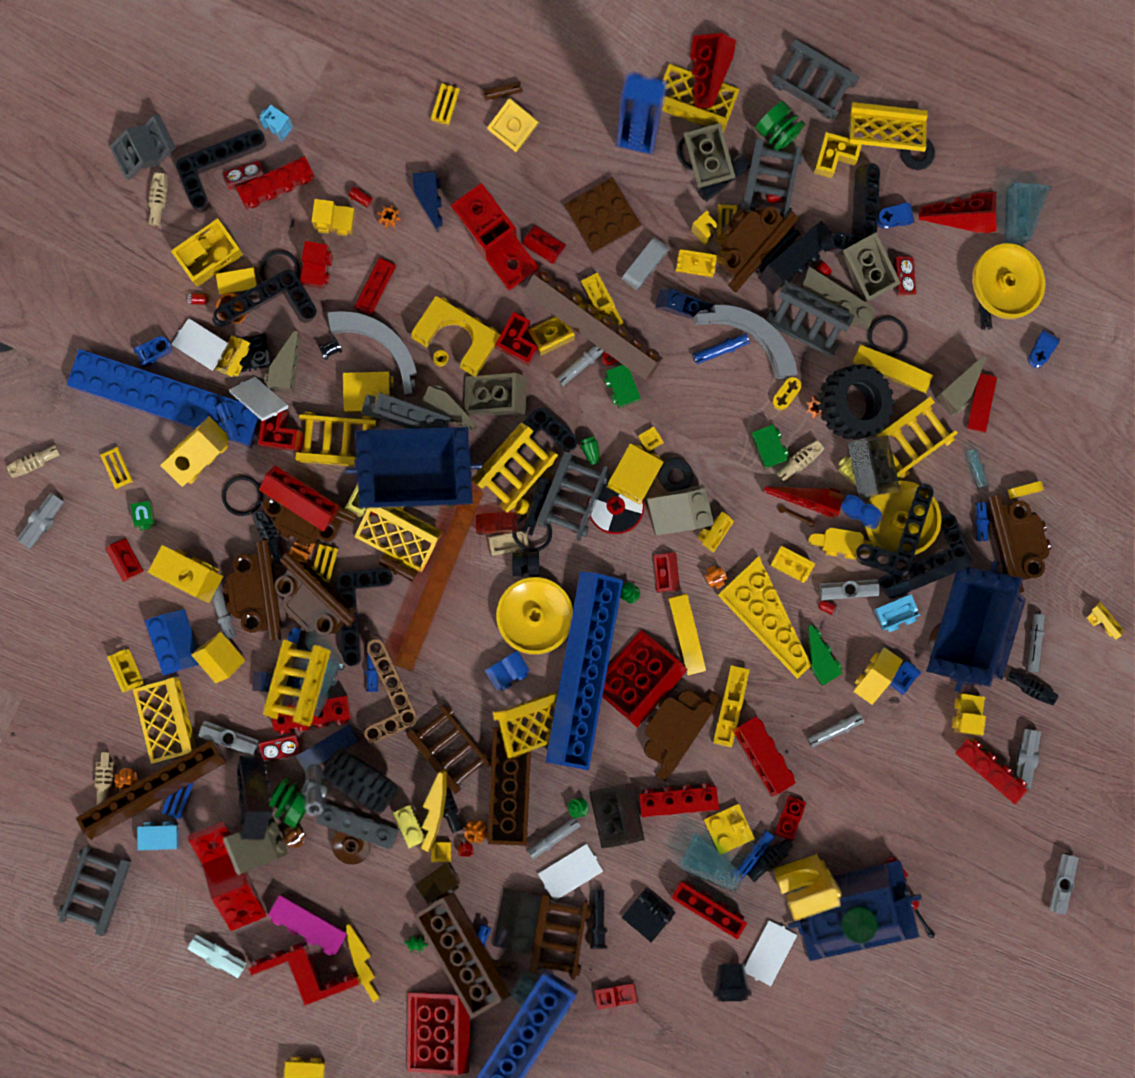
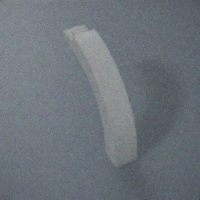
[693,305,798,380]
[328,311,418,397]

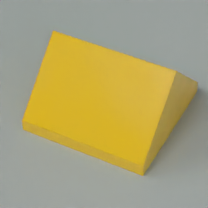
[528,316,575,356]
[191,631,246,684]

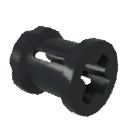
[318,337,343,360]

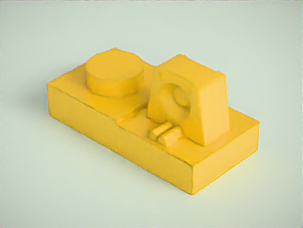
[697,512,734,553]
[1087,601,1125,640]

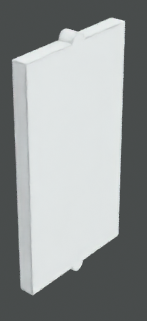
[171,318,230,371]
[229,377,288,421]
[538,844,603,901]
[744,920,797,986]

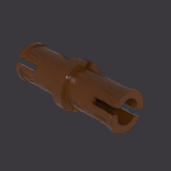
[483,81,522,101]
[378,553,418,582]

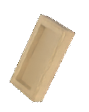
[488,531,529,556]

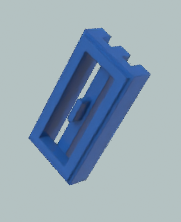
[162,783,194,820]

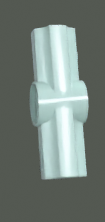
[188,934,247,978]

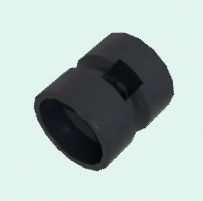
[512,552,540,577]

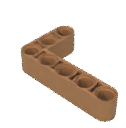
[364,637,417,743]

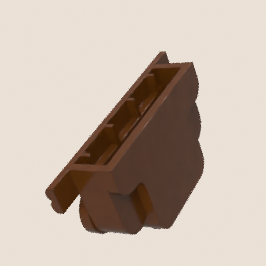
[717,205,799,293]
[263,477,357,547]
[988,495,1051,593]
[224,540,282,641]
[275,552,357,635]
[644,690,721,782]

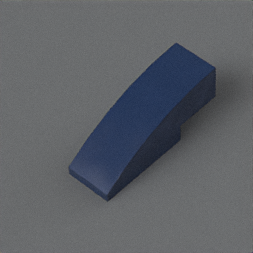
[296,724,360,772]

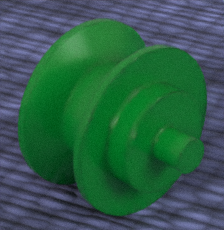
[620,582,641,604]
[568,798,589,818]
[404,934,428,954]

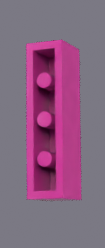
[268,894,347,955]

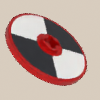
[587,478,644,535]

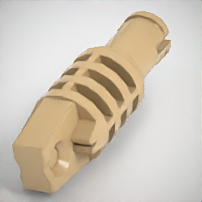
[148,172,167,226]
[776,440,824,482]
[7,445,61,478]
[94,752,114,806]

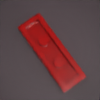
[354,257,397,317]
[966,373,998,433]

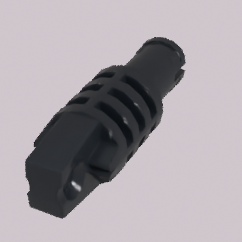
[253,510,284,563]
[1006,670,1059,705]
[443,788,463,834]
[747,839,793,883]

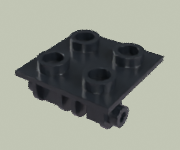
[239,334,271,374]
[622,888,676,943]

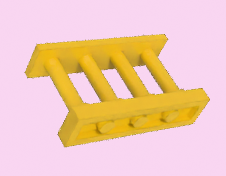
[868,396,958,480]
[295,412,377,467]
[471,423,558,513]
[262,639,331,726]

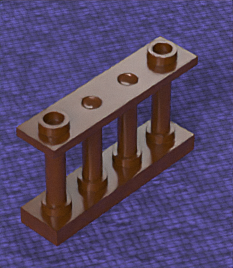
[406,705,492,794]
[529,894,591,980]

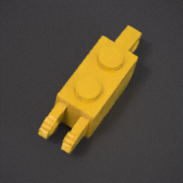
[808,528,876,560]

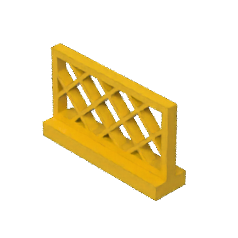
[662,64,740,133]
[849,102,928,152]
[355,507,443,573]
[133,677,197,764]
[493,692,558,758]

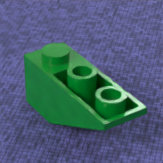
[807,624,843,686]

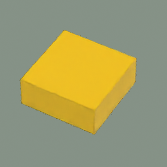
[638,426,664,453]
[431,842,451,862]

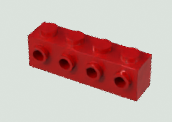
[236,156,315,210]
[259,465,340,532]
[272,696,352,735]
[732,716,796,797]
[955,738,1030,805]
[639,783,719,817]
[670,880,748,940]

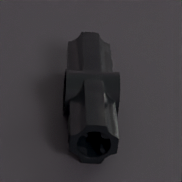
[696,154,751,203]

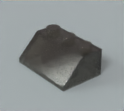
[847,435,900,499]
[590,783,645,849]
[493,888,542,954]

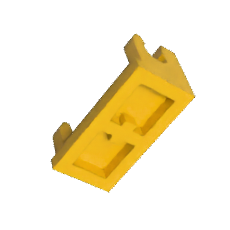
[691,210,717,246]
[676,249,717,278]
[216,267,258,295]
[770,546,816,583]
[107,649,144,693]

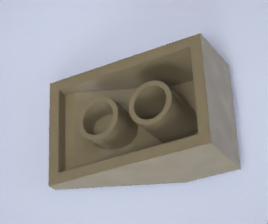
[684,123,735,188]
[842,232,900,301]
[264,331,301,394]
[935,355,986,415]
[464,373,526,416]
[421,385,477,433]
[647,484,714,535]
[223,818,288,875]

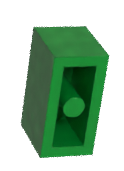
[603,365,641,409]
[751,424,789,470]

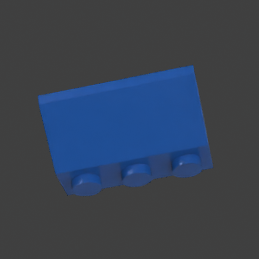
[145,609,199,676]

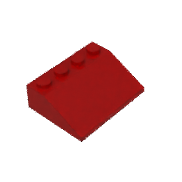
[602,630,688,728]
[407,992,470,1075]

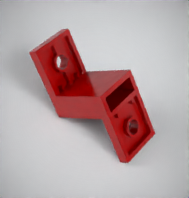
[450,183,539,291]
[187,821,267,931]
[248,943,362,1006]

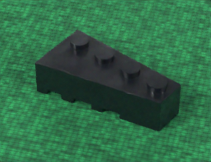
[758,220,832,294]
[237,756,273,840]

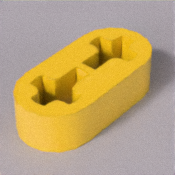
[772,377,801,410]
[1007,481,1044,500]

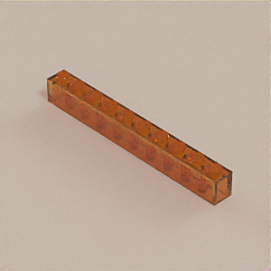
[394,488,484,672]

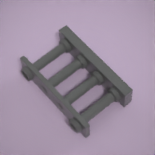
[770,39,860,120]
[742,138,804,219]
[766,281,855,358]
[361,393,450,429]
[537,451,610,541]
[316,803,399,850]
[57,846,132,937]

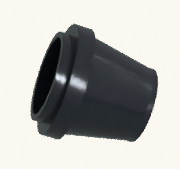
[713,964,752,1002]

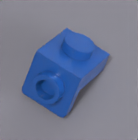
[287,628,307,651]
[889,661,921,695]

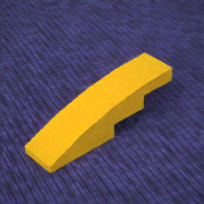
[581,272,625,328]
[853,345,934,393]
[668,593,706,675]
[713,665,750,748]
[421,769,447,852]
[346,923,381,1003]

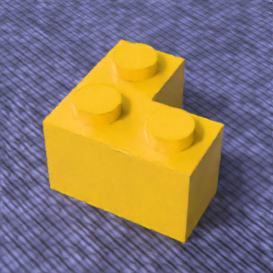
[814,132,862,178]
[311,199,356,236]
[853,647,903,705]
[952,694,986,736]

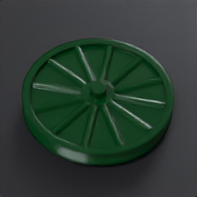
[842,907,878,944]

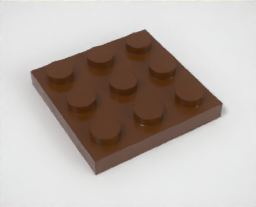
[564,176,641,254]

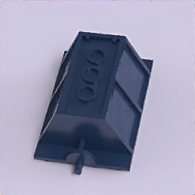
[345,427,482,509]
[926,561,1026,693]
[788,860,922,961]

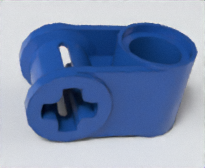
[878,203,915,229]
[1028,330,1060,368]
[133,337,173,367]

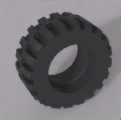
[818,364,895,440]
[322,748,398,813]

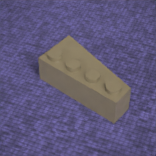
[796,266,875,330]

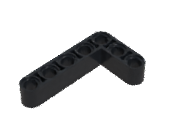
[176,129,267,212]
[821,163,880,255]
[212,270,317,327]
[492,408,578,483]
[855,483,934,576]
[879,514,973,598]
[337,569,394,667]

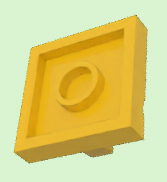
[487,98,540,152]
[214,335,250,377]
[703,804,755,855]

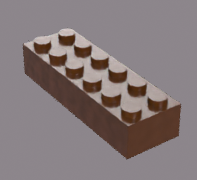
[488,727,532,846]
[414,893,511,1019]

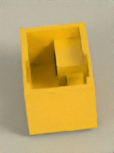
[171,218,243,287]
[160,416,229,487]
[148,545,223,603]

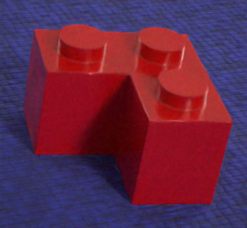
[300,241,333,289]
[495,312,538,367]
[258,410,304,452]

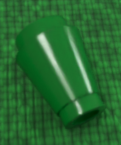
[580,436,601,465]

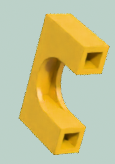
[411,296,500,378]
[773,854,841,920]

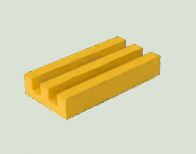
[431,84,460,126]
[717,204,737,243]
[100,447,134,490]
[313,544,338,584]

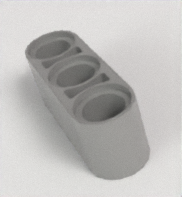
[622,237,670,291]

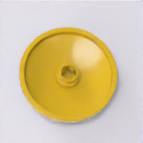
[972,243,1045,319]
[864,481,941,556]
[496,577,573,655]

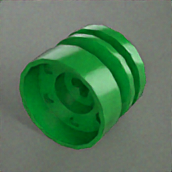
[755,100,806,152]
[270,777,307,828]

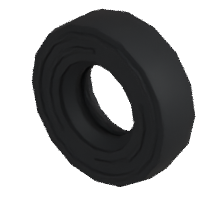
[901,138,935,170]
[659,458,693,492]

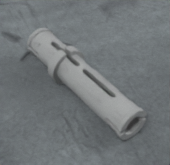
[556,345,605,387]
[212,585,237,639]
[1027,614,1046,672]
[807,712,865,748]
[526,817,581,860]

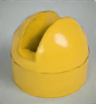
[433,350,449,367]
[514,498,530,514]

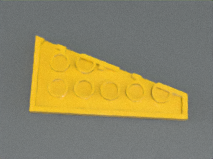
[717,556,811,679]

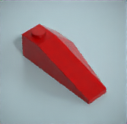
[690,33,736,108]
[919,192,997,233]
[763,487,844,518]

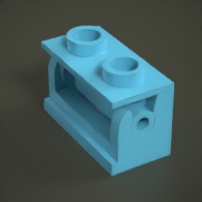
[260,105,293,142]
[874,594,920,632]
[137,821,180,850]

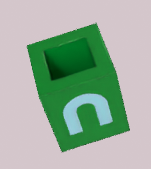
[130,501,156,531]

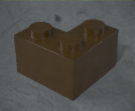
[415,862,461,904]

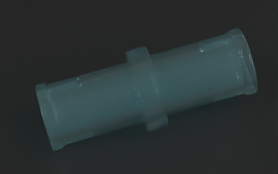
[966,449,989,489]

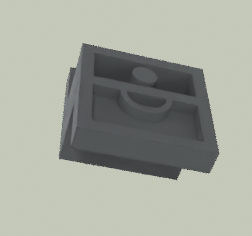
[110,114,176,180]

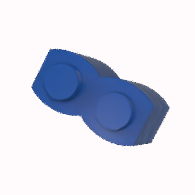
[841,495,883,529]
[485,650,530,691]

